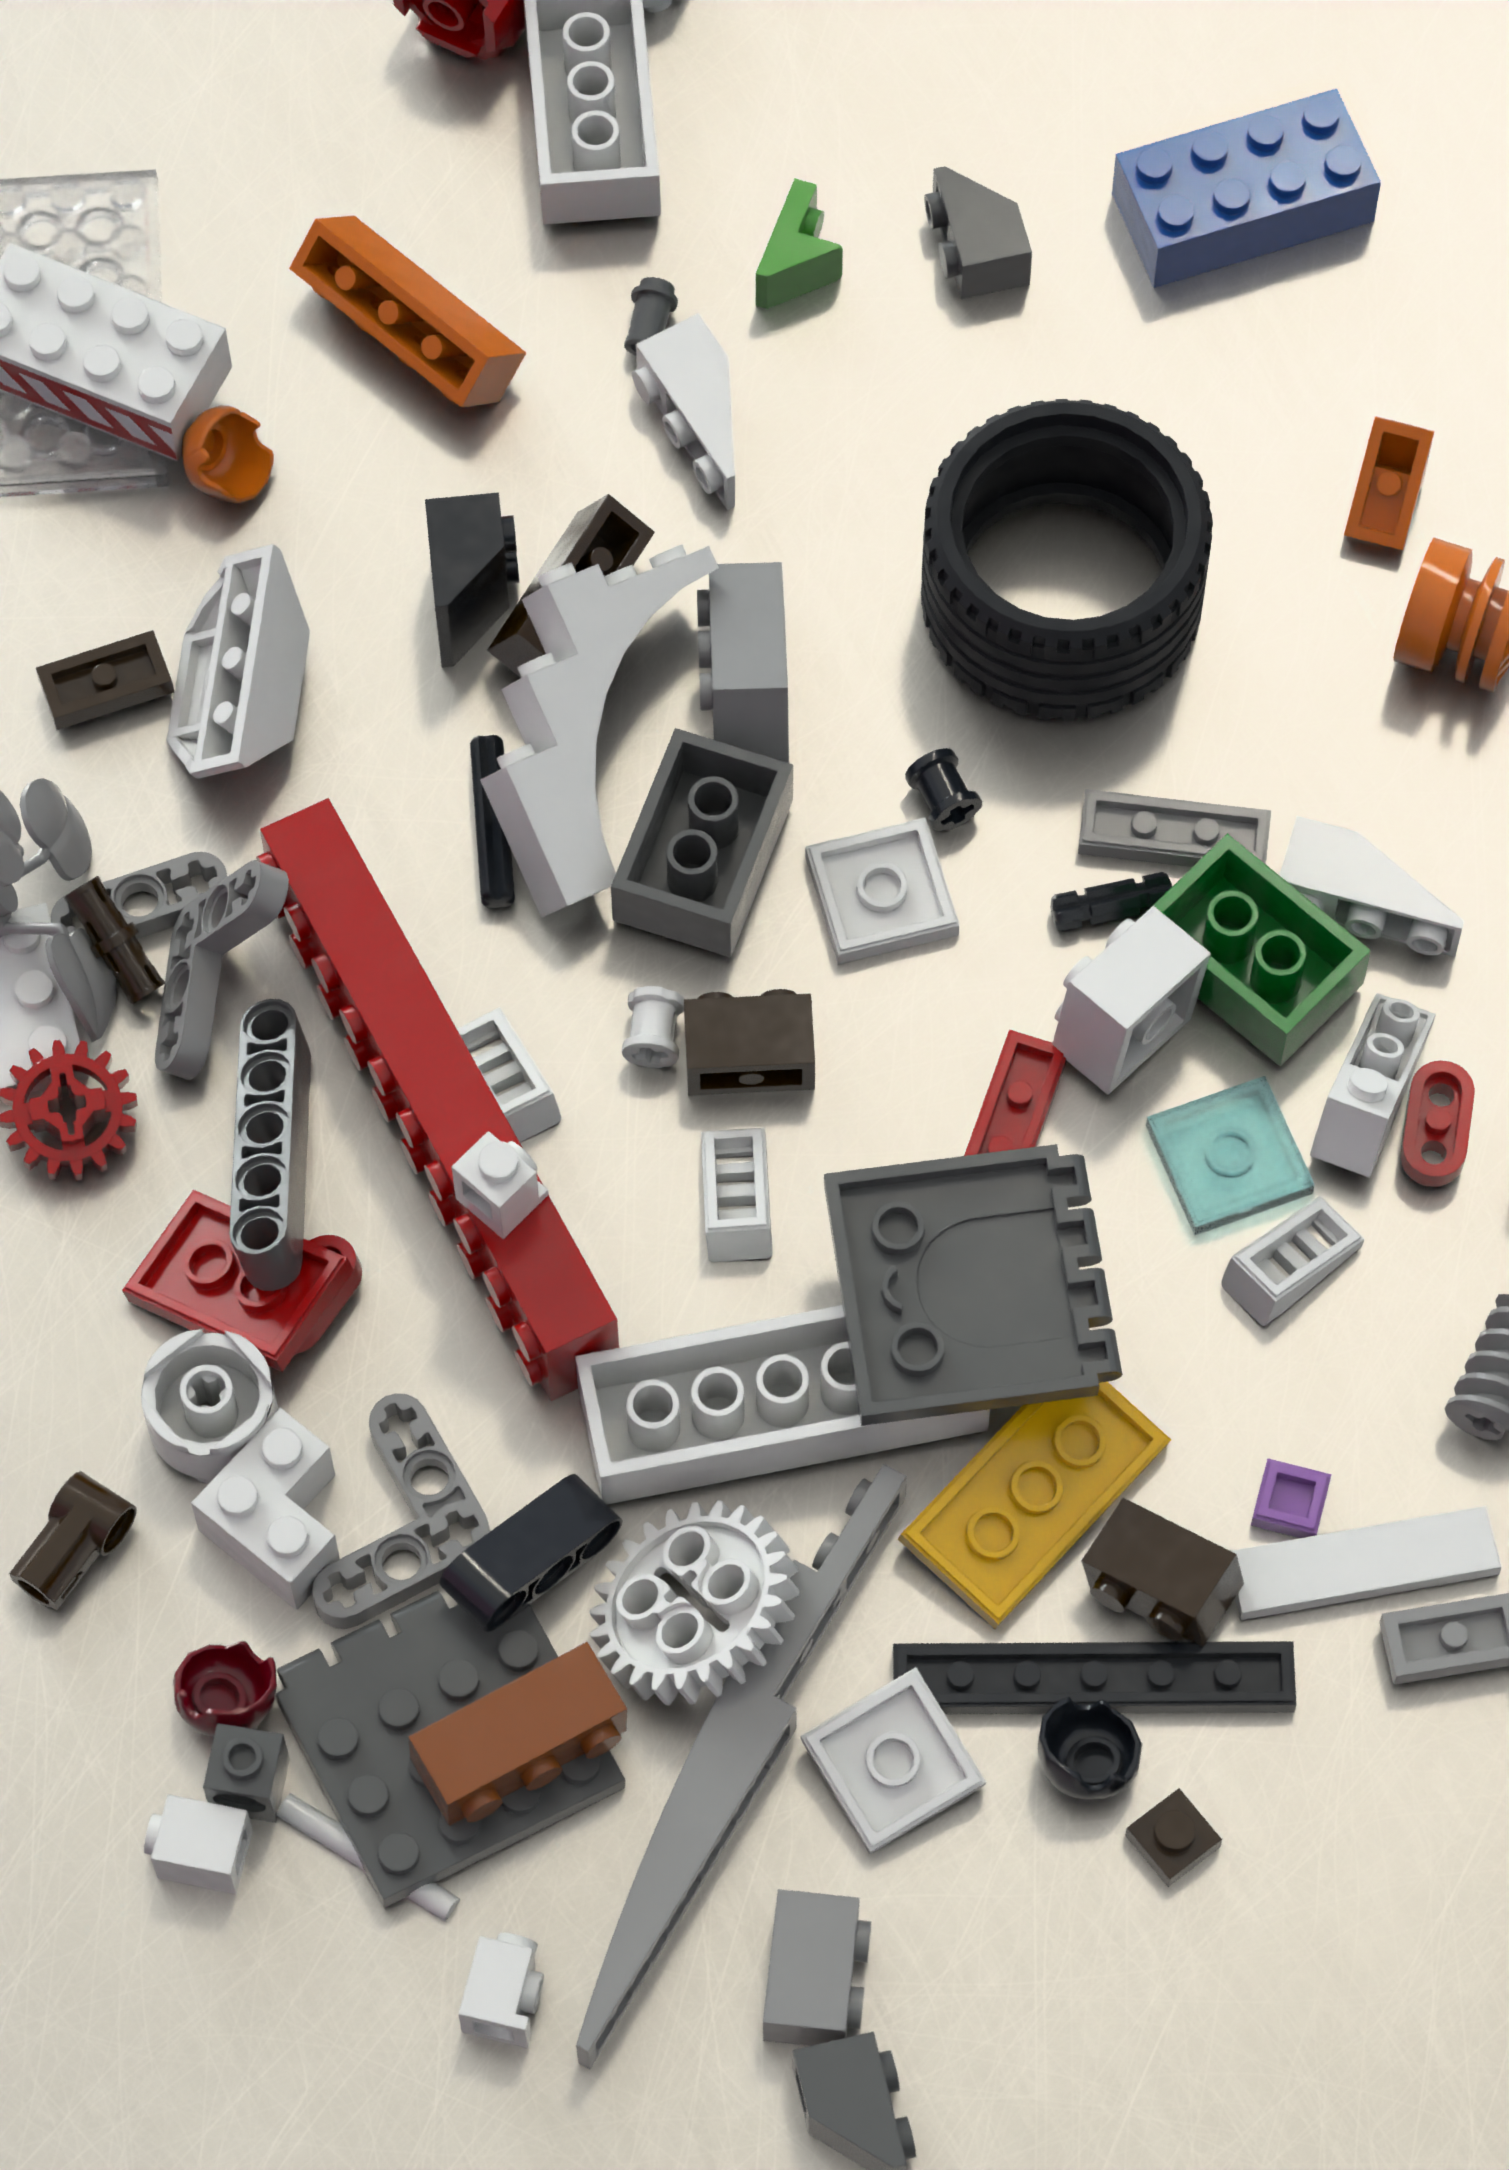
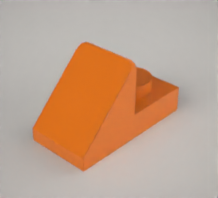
[1344,416,1435,550]

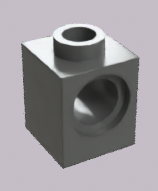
[203,1723,290,1823]

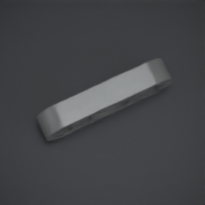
[51,852,227,939]

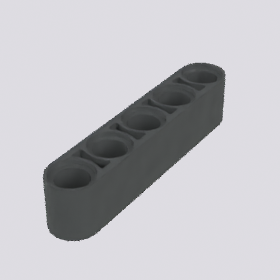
[229,999,311,1291]

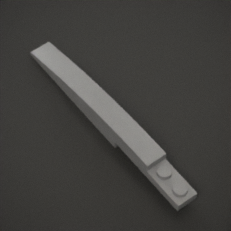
[576,1464,907,2069]

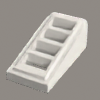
[457,1007,561,1142]
[701,1128,772,1262]
[1221,1196,1365,1326]

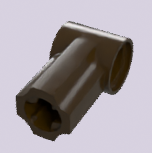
[9,1471,137,1610]

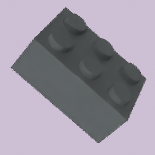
[611,728,793,958]

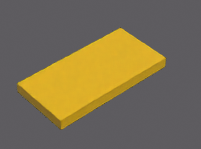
[897,1382,1171,1629]

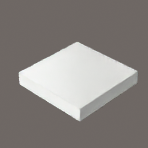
[805,817,960,964]
[801,1667,986,1854]

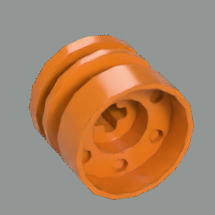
[1393,537,1509,693]

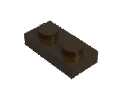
[36,630,174,730]

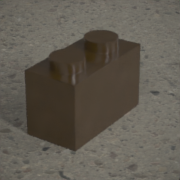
[684,989,815,1096]
[1081,1498,1244,1647]

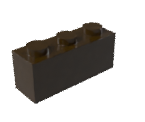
[487,494,655,678]

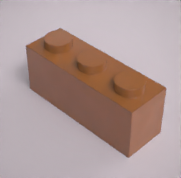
[408,1642,627,1826]

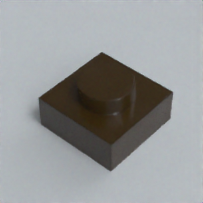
[1125,1788,1222,1887]

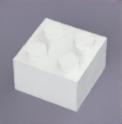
[1052,906,1211,1095]

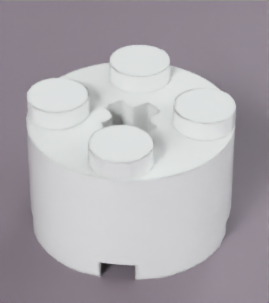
[141,1329,278,1484]

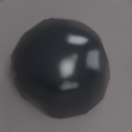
[1038,1697,1142,1799]

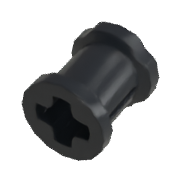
[905,748,982,831]

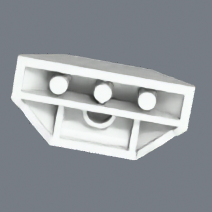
[166,544,310,779]

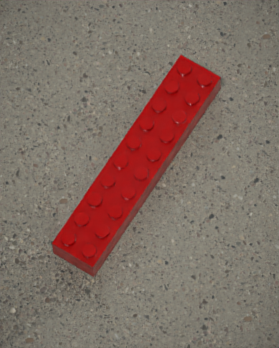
[256,798,619,1402]

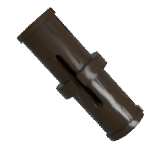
[63,876,165,1005]

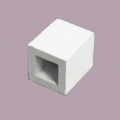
[144,1794,253,1894]

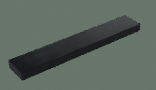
[893,1641,1296,1714]

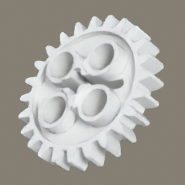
[589,1500,800,1706]

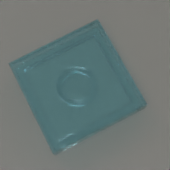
[1146,1076,1315,1236]

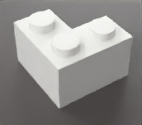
[191,1407,340,1610]

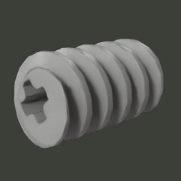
[1444,1294,1509,1441]

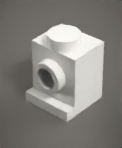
[452,1131,549,1239]
[458,1933,544,2048]

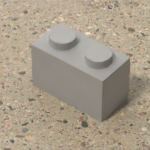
[763,1889,871,2046]

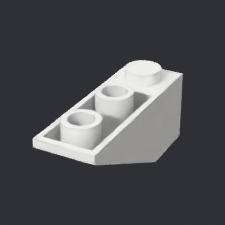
[632,313,735,510]
[1279,815,1464,957]
[1309,992,1436,1178]

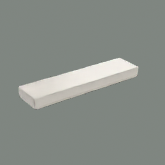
[1231,1506,1502,1620]

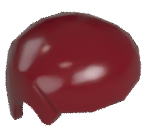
[173,1641,277,1737]

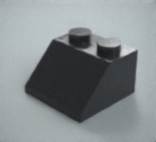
[425,492,520,667]

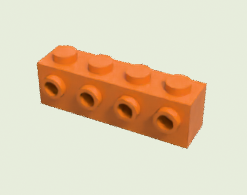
[289,215,527,407]

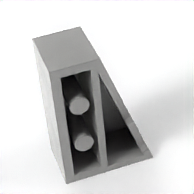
[697,562,789,763]

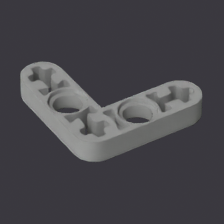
[155,860,289,1080]
[312,1393,490,1629]

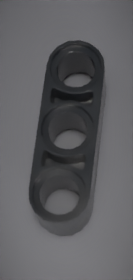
[439,1474,623,1632]

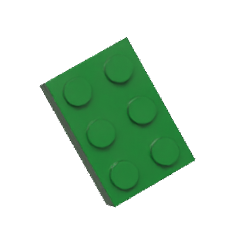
[1153,833,1371,1067]

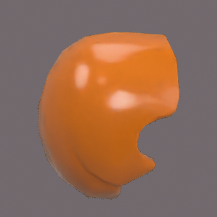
[182,405,274,504]

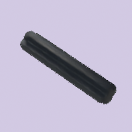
[470,735,515,909]

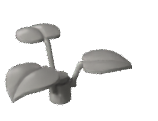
[0,778,116,1042]

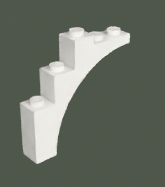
[480,544,719,918]

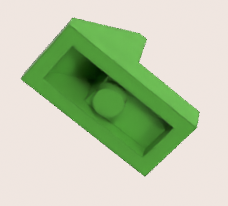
[755,178,843,309]

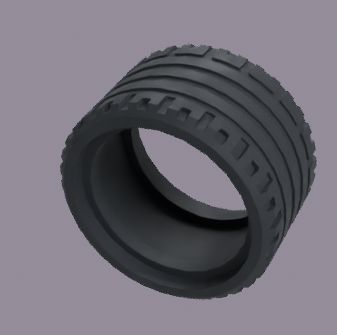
[921,399,1213,721]

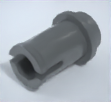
[624,277,678,356]

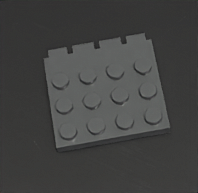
[824,1144,1123,1426]
[276,1591,625,1908]

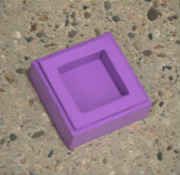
[1251,1458,1332,1538]

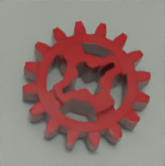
[0,1040,138,1181]

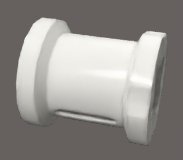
[622,986,684,1068]

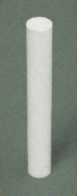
[277,1793,460,1921]

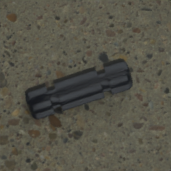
[1050,872,1172,931]

